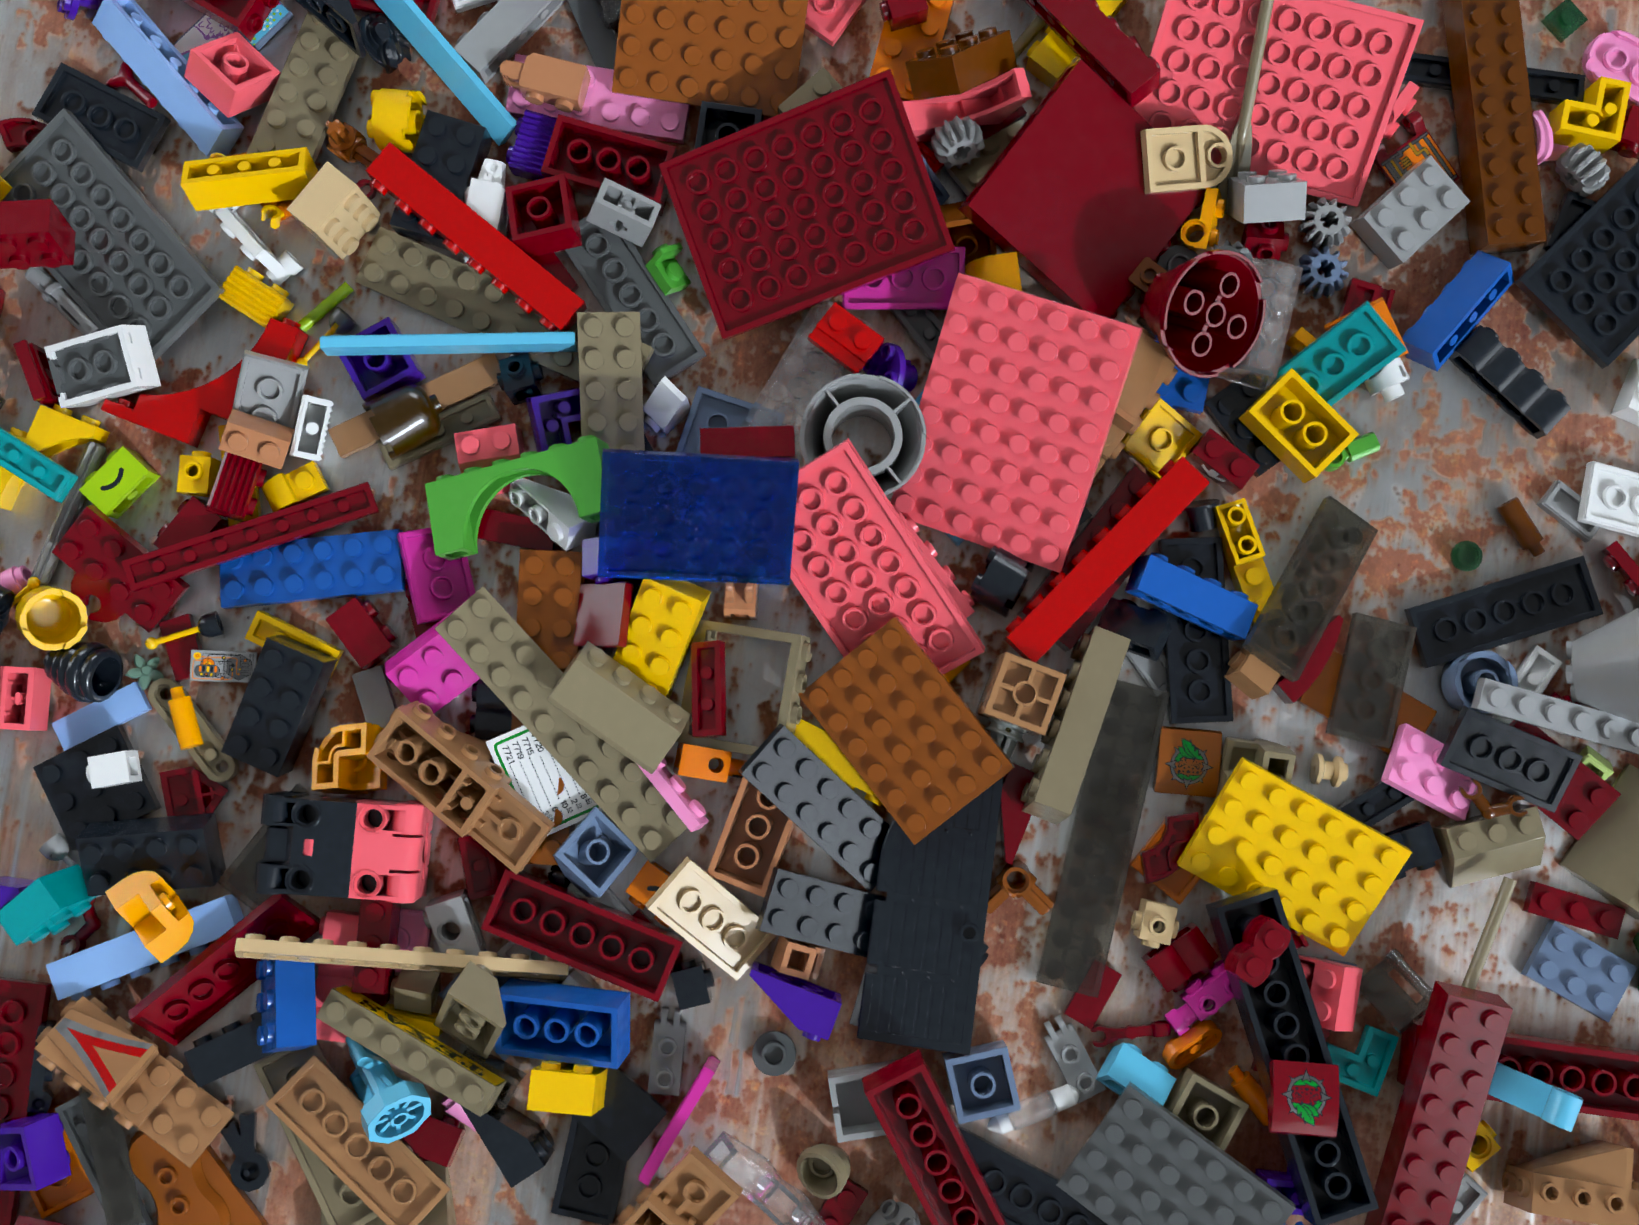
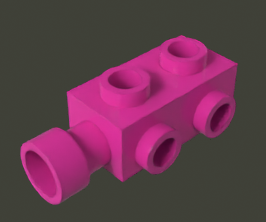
[1164,960,1234,1037]

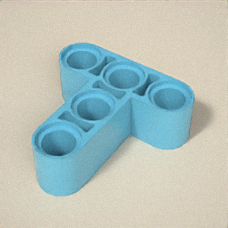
[1488,1062,1584,1132]

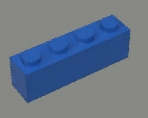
[1402,250,1514,372]
[1125,552,1258,641]

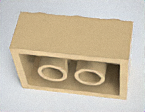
[287,161,381,260]

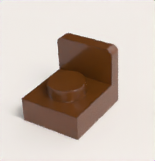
[1128,257,1168,305]

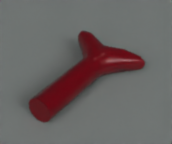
[105,61,158,108]

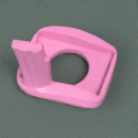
[1532,110,1568,165]

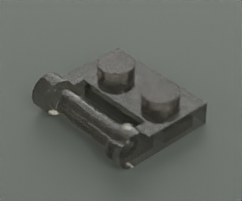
[1359,949,1433,1035]

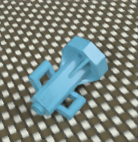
[345,1037,431,1144]

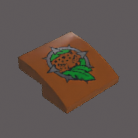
[1152,726,1222,798]

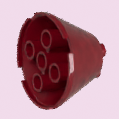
[1140,249,1266,378]

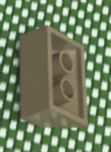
[1432,804,1546,888]
[433,961,507,1059]

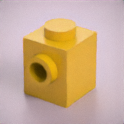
[176,451,221,497]

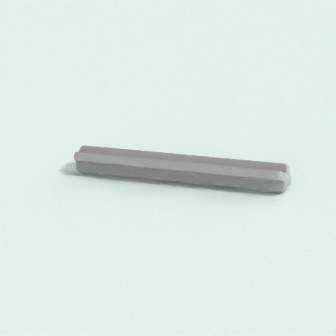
[30,441,106,586]

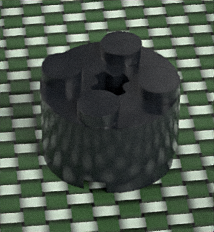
[970,546,1035,618]

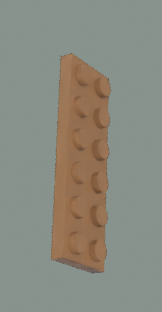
[265,1055,451,1225]

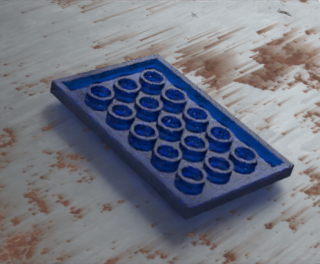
[598,449,800,585]

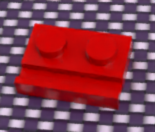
[807,302,885,374]

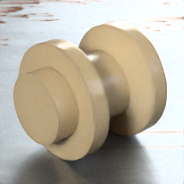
[1310,753,1348,787]

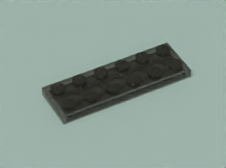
[1242,496,1378,682]

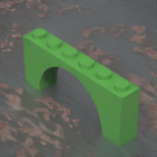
[425,435,621,561]

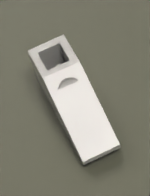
[509,478,597,551]

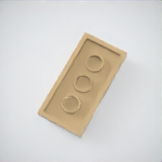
[645,856,776,981]

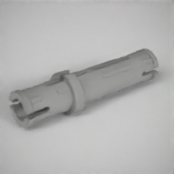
[25,267,100,336]

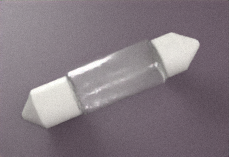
[987,1084,1081,1134]

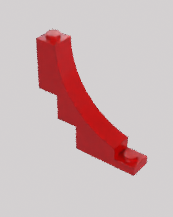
[101,317,308,448]

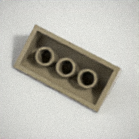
[547,641,691,774]

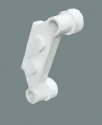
[209,206,304,286]

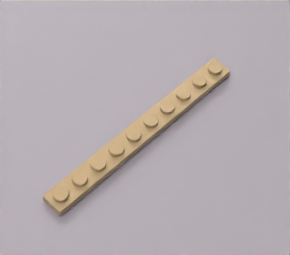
[234,933,569,981]

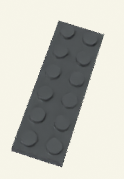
[565,216,707,388]

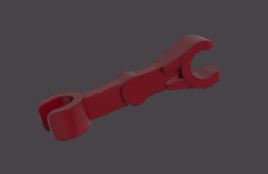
[1090,1020,1171,1047]

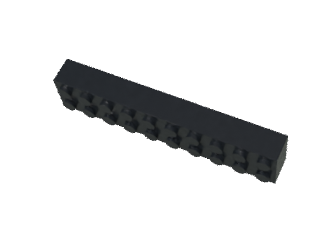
[1205,886,1379,1225]

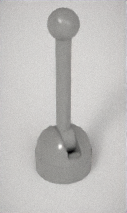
[39,833,102,897]

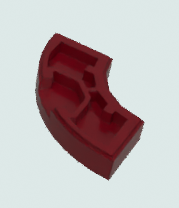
[1140,812,1199,884]

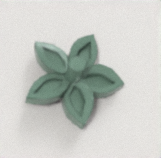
[125,654,164,691]

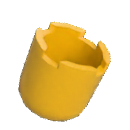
[15,586,88,651]

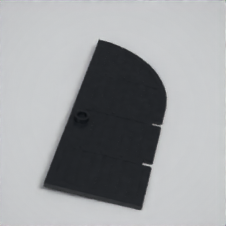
[857,776,1004,1055]

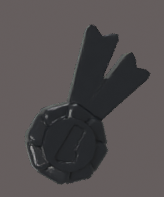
[221,1112,272,1192]

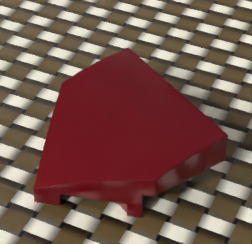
[159,766,228,817]

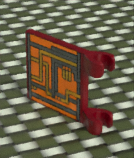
[1374,110,1460,186]

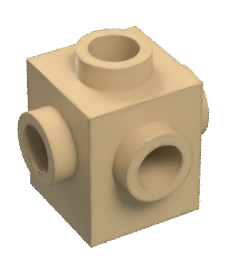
[1131,898,1179,949]

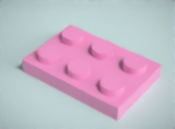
[1381,723,1476,822]

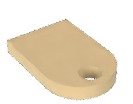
[1140,125,1233,194]

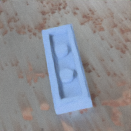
[51,682,152,751]

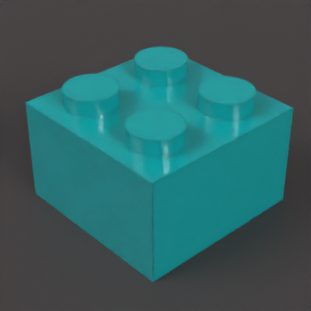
[0,864,97,946]

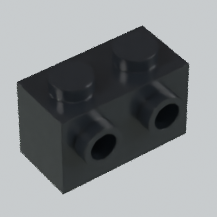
[1097,597,1172,662]

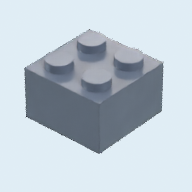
[942,1040,1021,1124]

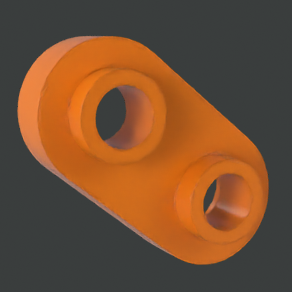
[1162,1020,1222,1069]

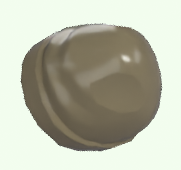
[796,1143,851,1199]

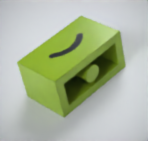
[79,446,161,519]

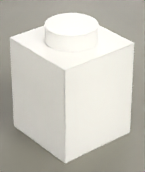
[86,750,142,789]

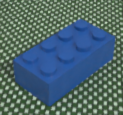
[495,978,630,1069]

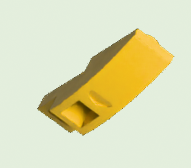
[1214,498,1284,627]

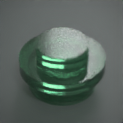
[1450,541,1483,572]

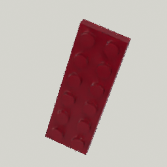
[128,894,321,1046]

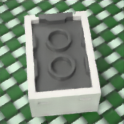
[44,324,161,408]

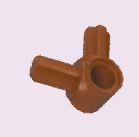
[325,119,379,168]
[987,860,1054,915]

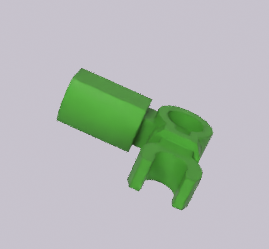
[1324,432,1380,472]

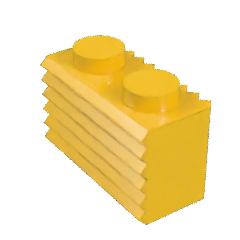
[219,265,295,328]

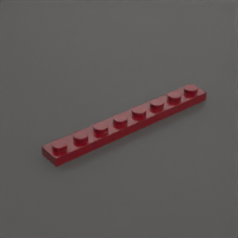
[121,482,379,592]

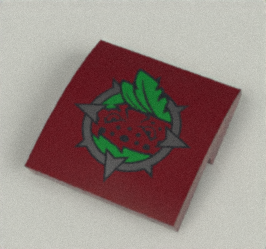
[1267,1060,1339,1138]

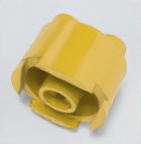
[366,88,428,153]

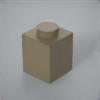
[390,969,441,1015]

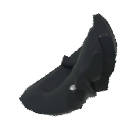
[358,13,412,74]

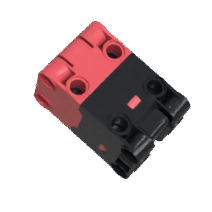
[254,791,434,903]

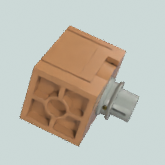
[975,652,1067,759]

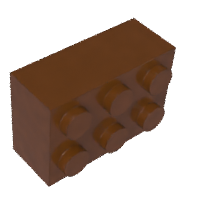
[905,27,1017,99]

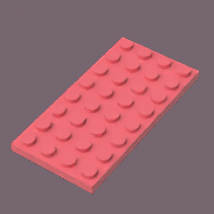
[742,438,985,675]

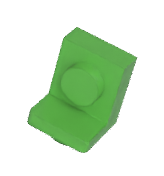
[645,243,692,296]

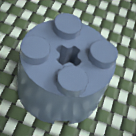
[1441,651,1518,714]

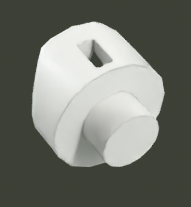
[1364,357,1410,403]

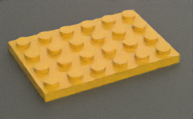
[1177,757,1412,957]

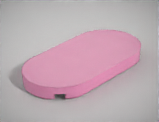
[1582,30,1639,106]

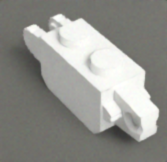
[463,158,510,265]

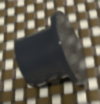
[1183,499,1220,532]

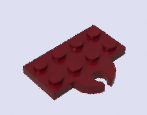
[52,504,190,633]

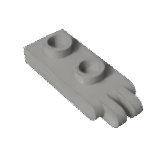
[648,1007,686,1096]
[1043,1015,1106,1104]

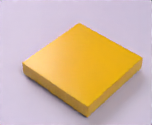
[1121,398,1203,479]

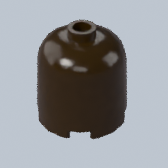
[362,384,443,460]

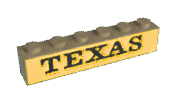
[316,985,507,1117]

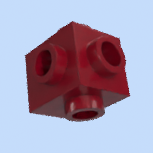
[1241,221,1289,264]

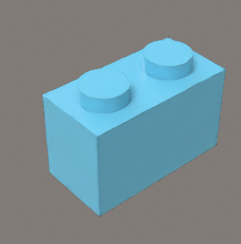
[1095,1043,1176,1106]

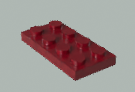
[1509,720,1621,840]

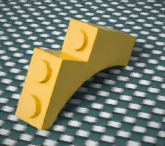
[0,404,110,511]

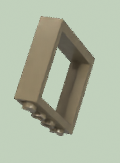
[676,619,812,755]

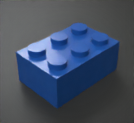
[256,959,317,1053]

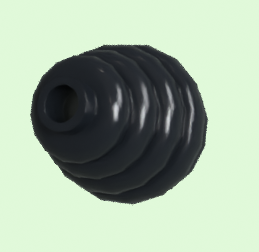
[43,642,124,703]

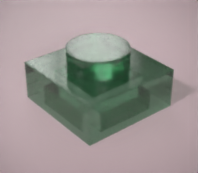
[1541,0,1588,43]

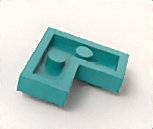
[1326,1024,1399,1097]

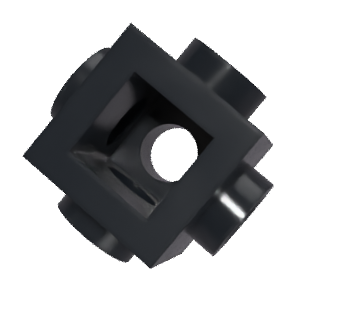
[497,353,544,406]

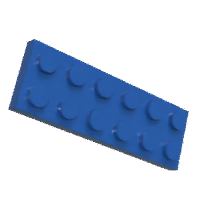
[220,529,406,609]

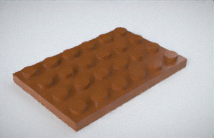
[612,0,808,117]
[799,617,1015,845]

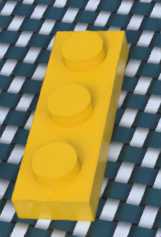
[245,610,344,678]

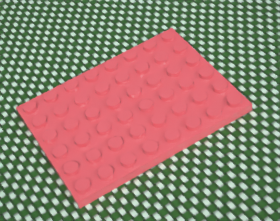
[1133,0,1425,207]
[891,273,1143,573]

